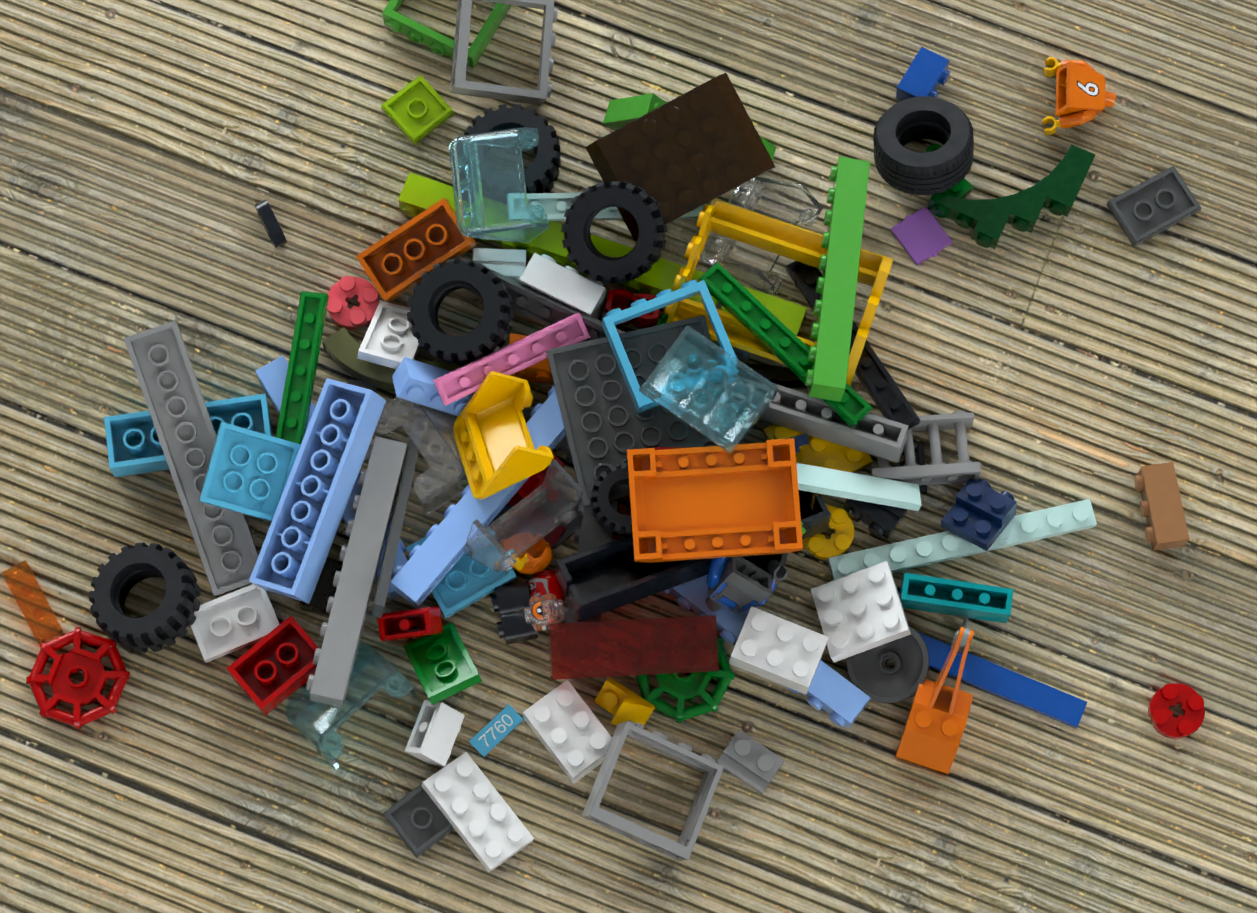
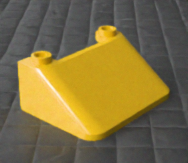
[453,371,554,500]

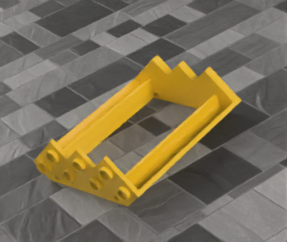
[664,199,893,386]

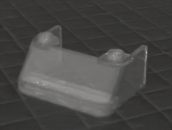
[463,459,584,572]

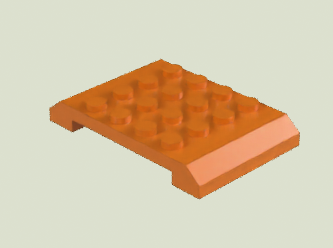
[627,438,803,563]

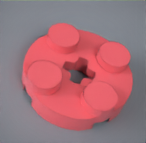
[327,276,379,330]

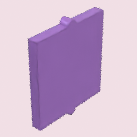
[890,206,952,266]

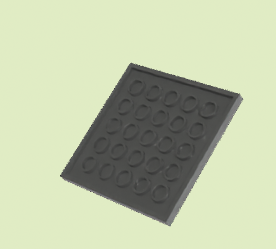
[546,315,737,508]

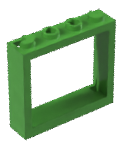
[382,0,512,69]

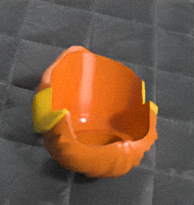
[501,534,553,574]

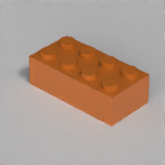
[356,198,477,303]

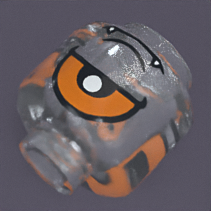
[524,594,565,631]

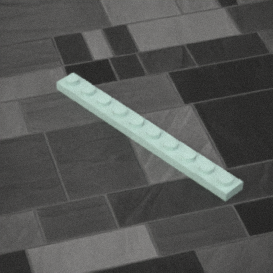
[828,499,1097,581]

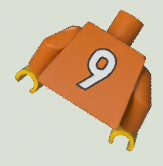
[1042,57,1116,135]

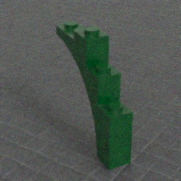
[927,144,1095,249]

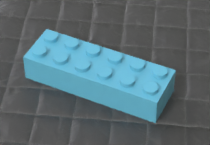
[104,394,273,477]

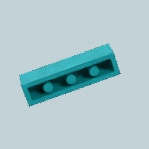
[899,573,1014,623]

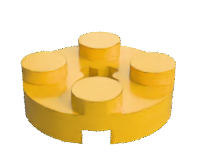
[803,505,854,560]

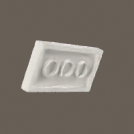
[421,752,534,873]

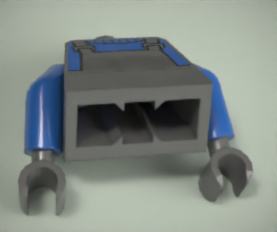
[705,556,787,614]

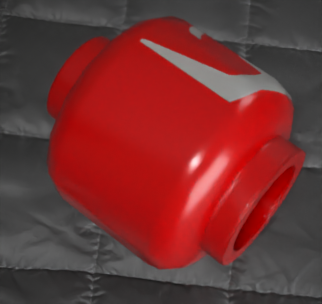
[528,570,566,610]

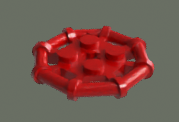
[26,627,130,729]

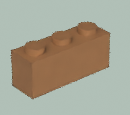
[1134,462,1189,551]

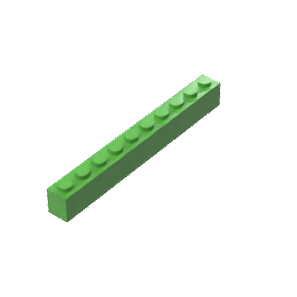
[805,156,870,402]

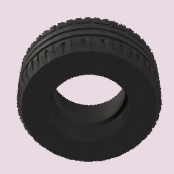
[873,96,974,195]

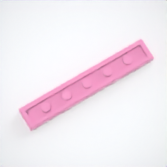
[433,313,590,406]

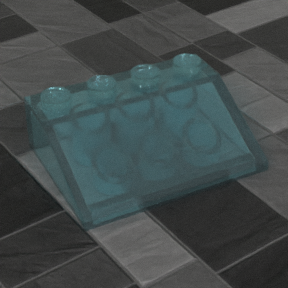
[639,325,778,454]

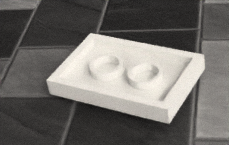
[357,300,420,369]
[190,584,280,663]

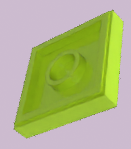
[381,75,454,145]

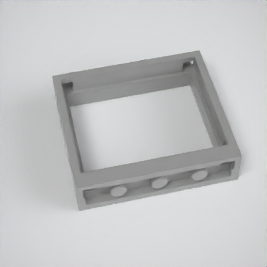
[450,0,558,105]
[581,720,724,861]

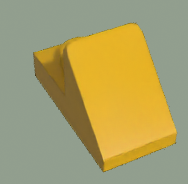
[594,677,656,726]

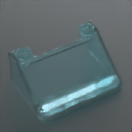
[449,127,549,242]
[285,642,417,770]

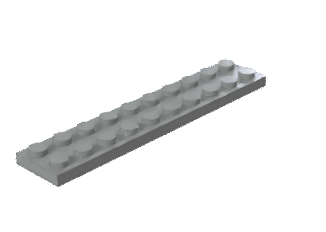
[124,320,259,596]

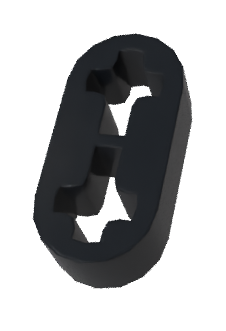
[254,200,287,248]

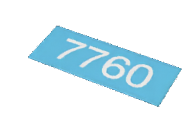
[469,704,524,757]

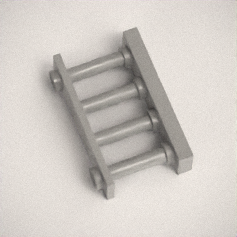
[871,410,981,486]

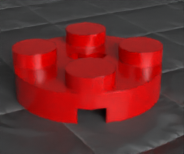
[1148,683,1205,739]

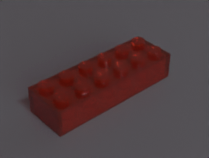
[548,615,719,680]

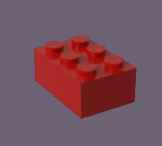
[226,616,320,716]

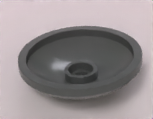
[847,627,930,703]

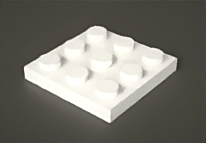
[811,561,911,662]

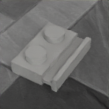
[716,730,784,795]

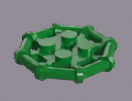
[631,622,735,723]

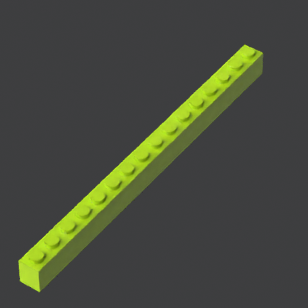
[398,172,807,336]

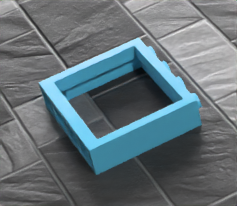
[602,280,741,413]

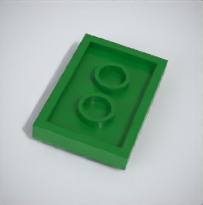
[403,622,482,705]

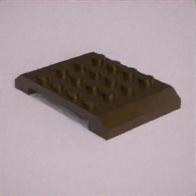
[585,73,775,241]

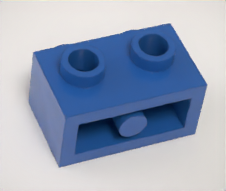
[896,47,951,101]

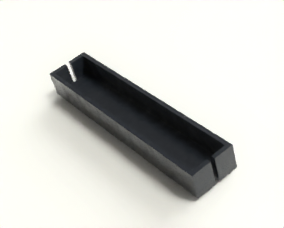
[556,490,831,622]

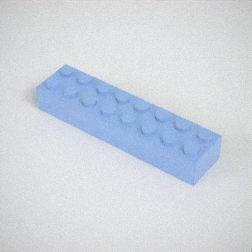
[249,378,386,604]

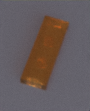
[2,560,63,644]

